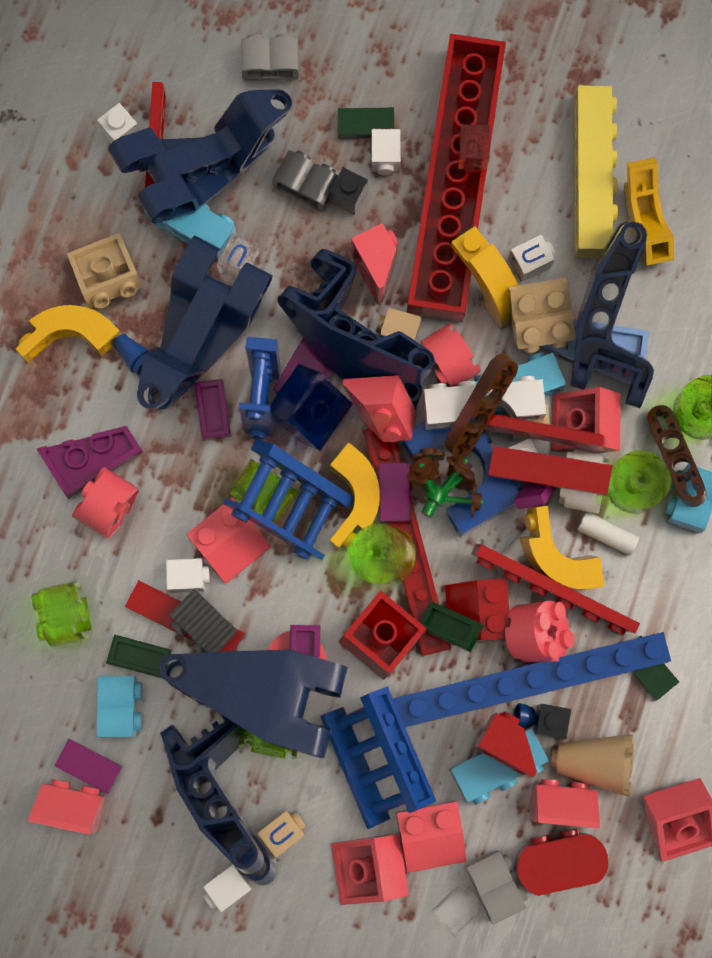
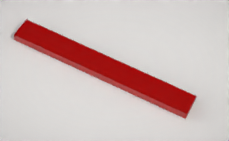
[363,428,451,657]

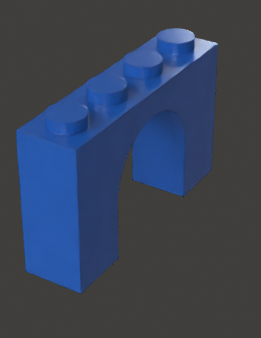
[400,416,522,538]

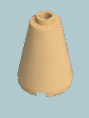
[551,734,634,796]

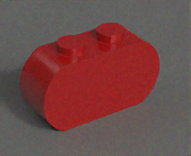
[514,828,608,896]

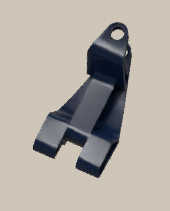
[108,89,292,223]
[570,222,654,409]
[137,235,273,410]
[277,249,435,409]
[159,650,348,758]
[160,714,276,886]

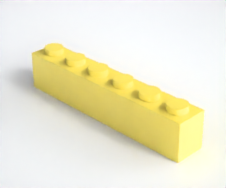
[574,85,618,258]

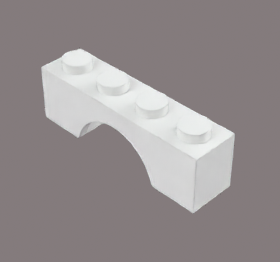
[423,376,547,430]

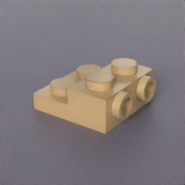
[66,232,143,308]
[508,277,575,353]

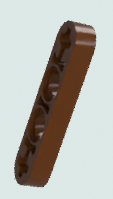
[445,353,518,458]
[647,405,707,507]

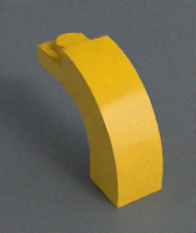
[624,157,674,266]
[451,226,518,329]
[15,305,121,364]
[330,443,380,551]
[520,505,604,589]

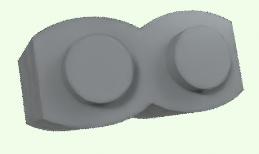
[241,34,298,80]
[465,850,528,925]

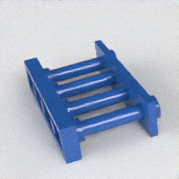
[239,337,281,439]
[223,439,354,561]
[320,686,436,830]

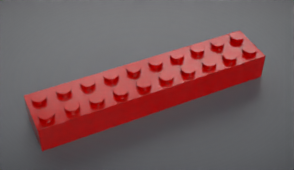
[406,33,506,323]

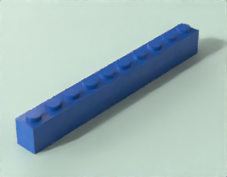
[393,632,671,728]

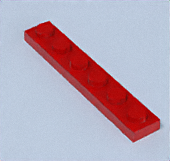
[471,544,640,636]

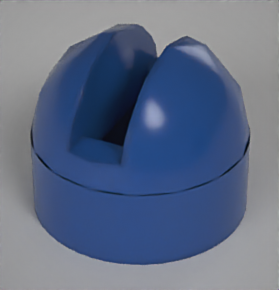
[513,703,537,728]

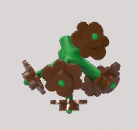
[407,447,484,518]

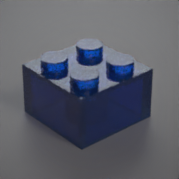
[270,364,353,451]

